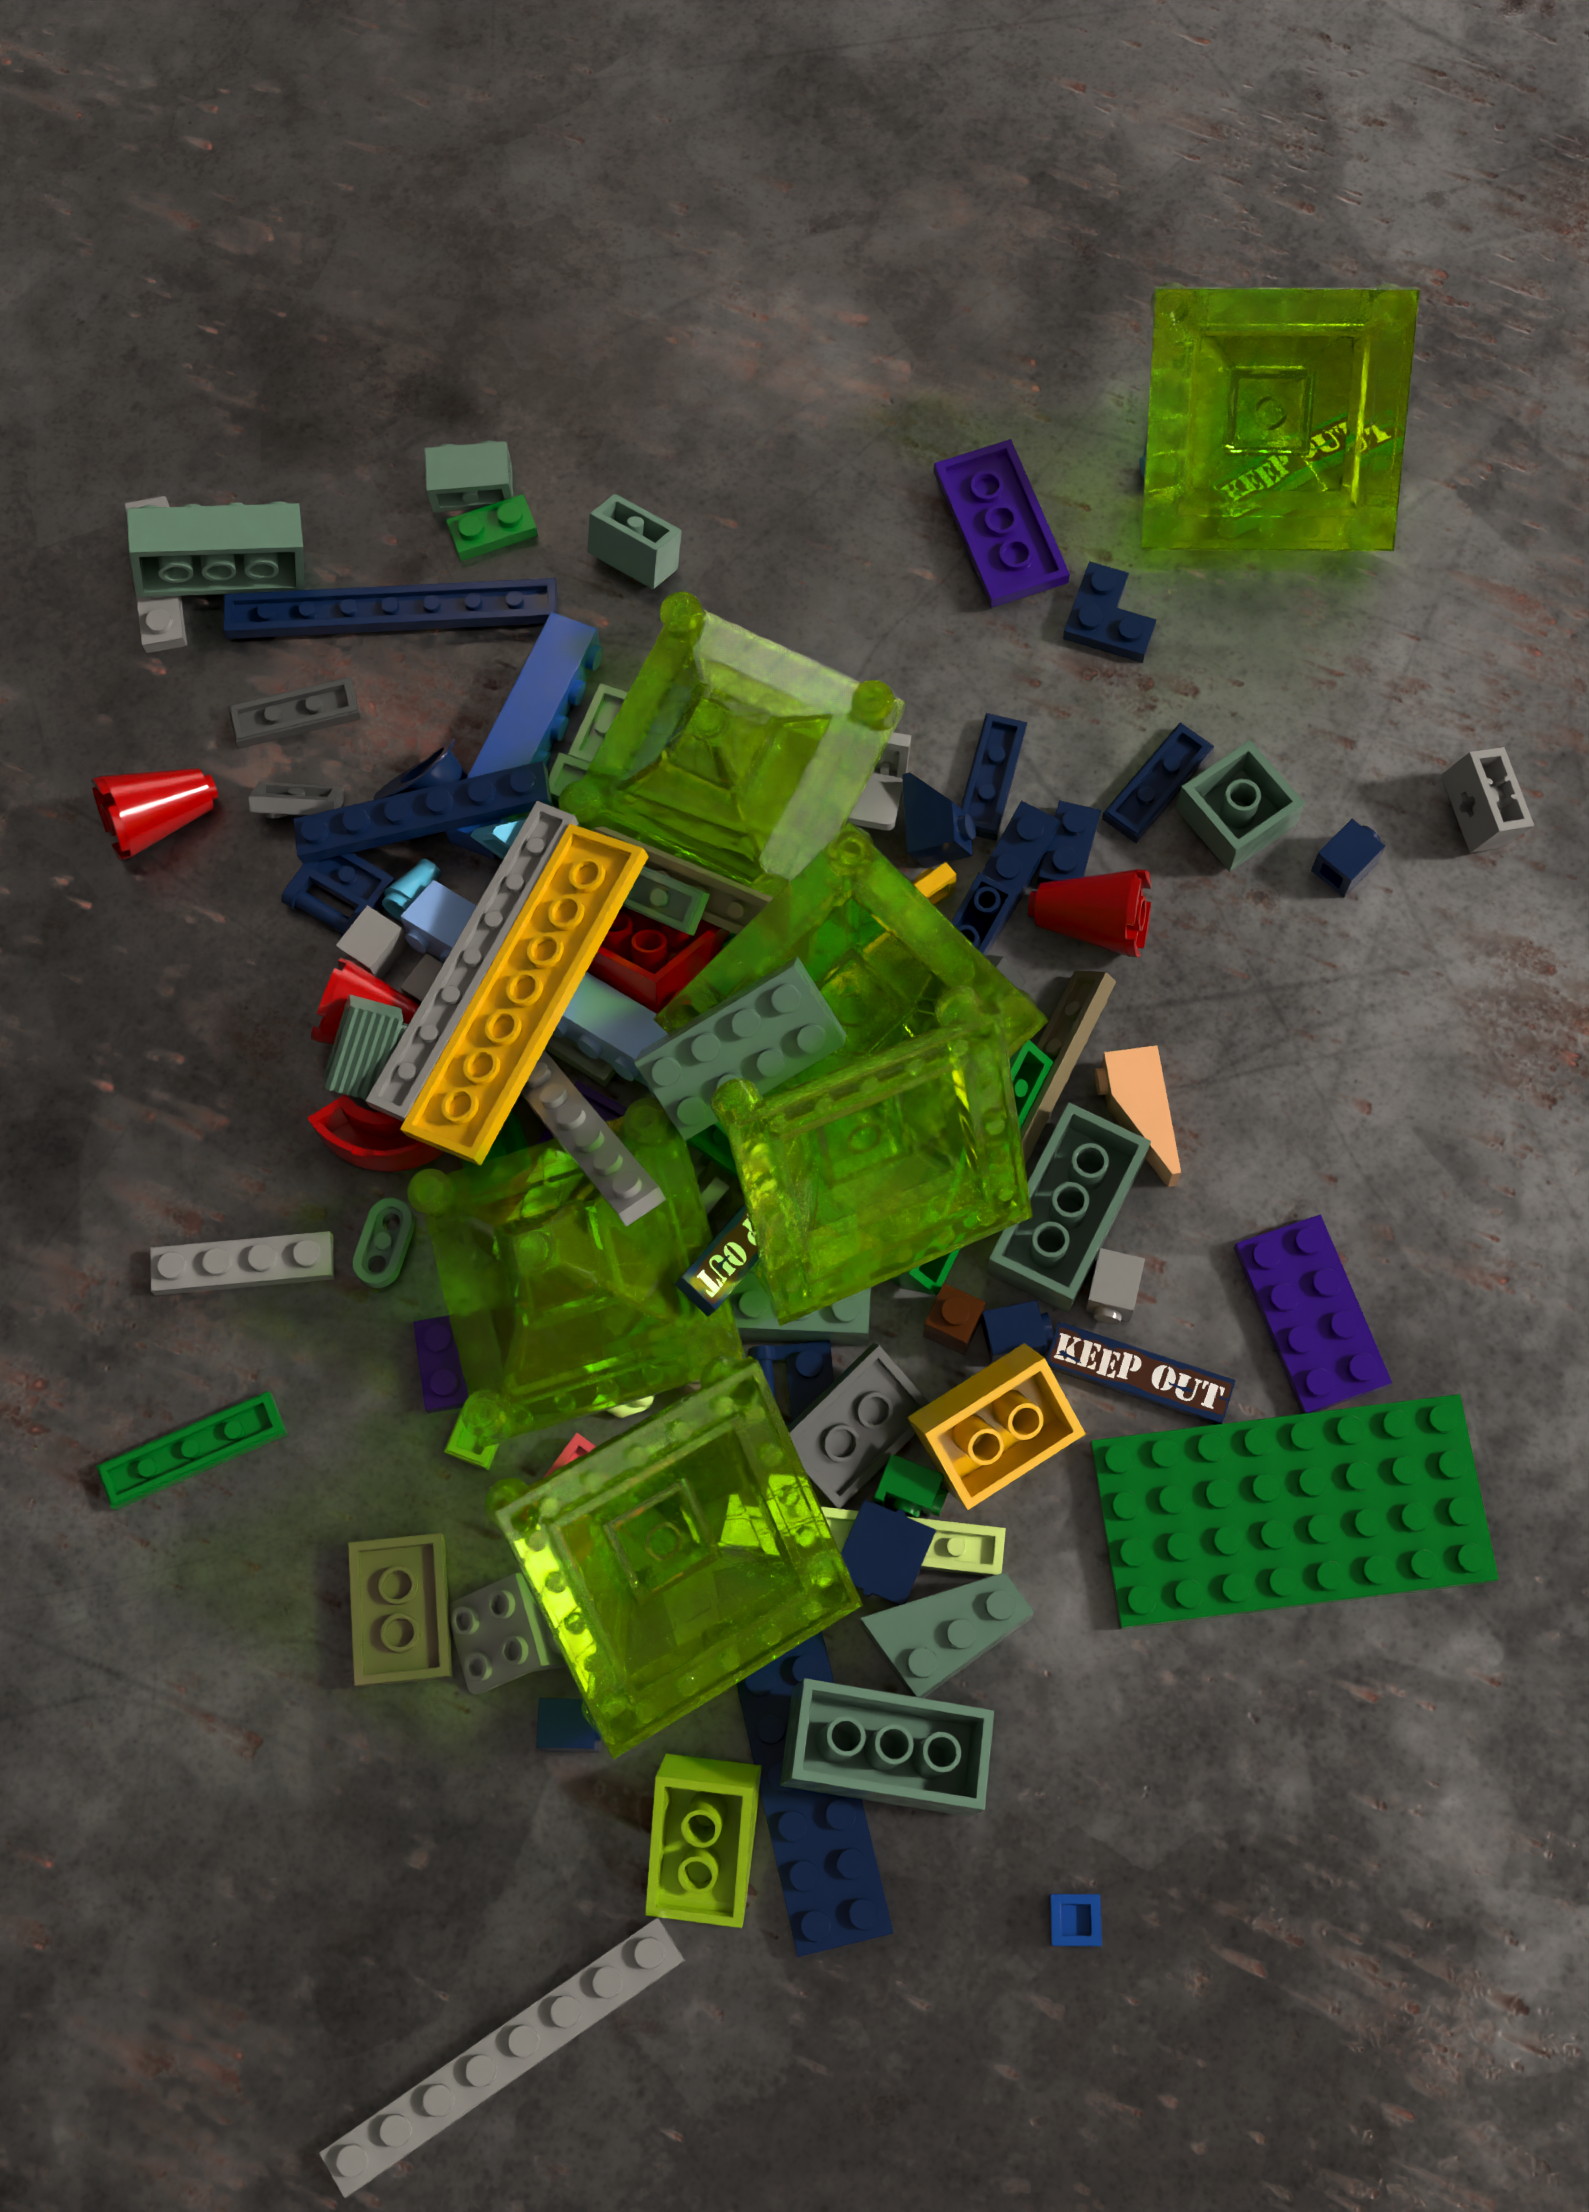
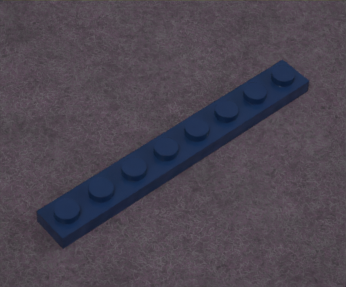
[223,578,558,639]

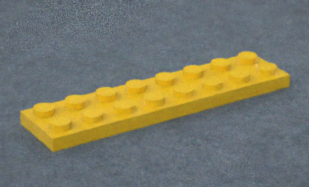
[400,823,649,1166]

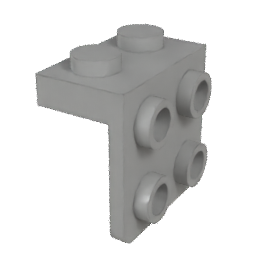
[810,721,912,830]
[448,1571,576,1694]

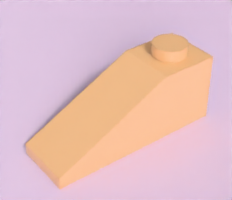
[1095,1045,1181,1187]

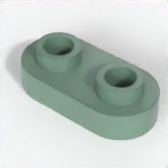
[353,1198,415,1288]

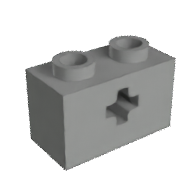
[1441,747,1534,853]

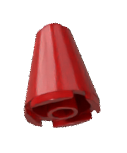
[91,768,218,861]
[1028,869,1151,958]
[311,957,420,1050]

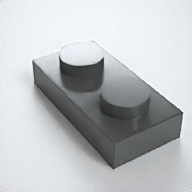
[249,782,344,818]

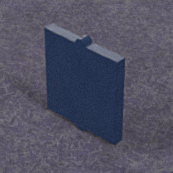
[832,1499,936,1606]

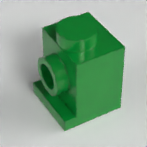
[874,1454,949,1518]

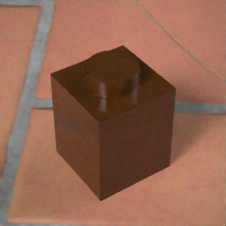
[923,1283,986,1356]

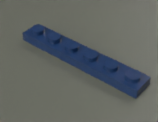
[293,761,552,864]

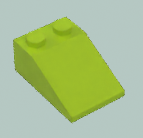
[645,1753,761,1928]

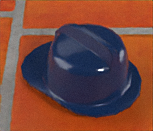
[373,737,468,800]

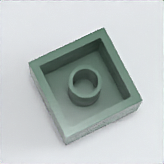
[1176,740,1305,872]

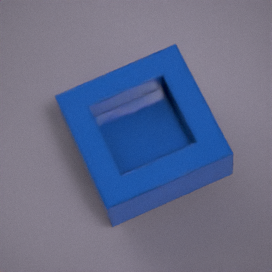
[1049,1894,1102,1946]

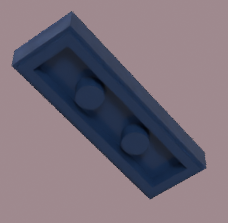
[960,713,1027,841]
[1102,722,1214,843]

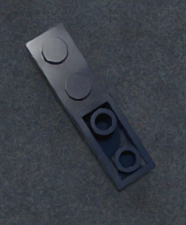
[937,800,1060,955]

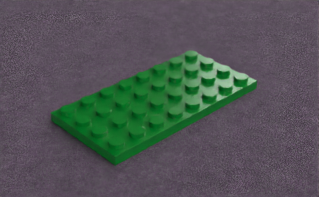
[1090,1394,1499,1630]

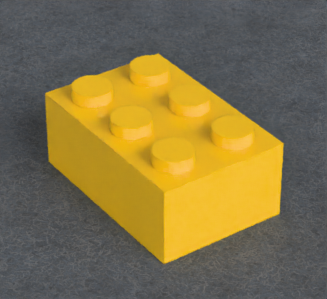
[907,1343,1085,1510]

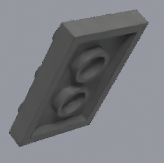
[774,1343,929,1509]

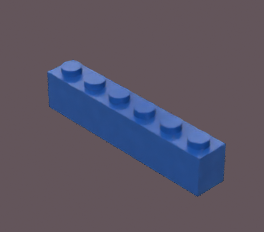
[446,612,604,860]

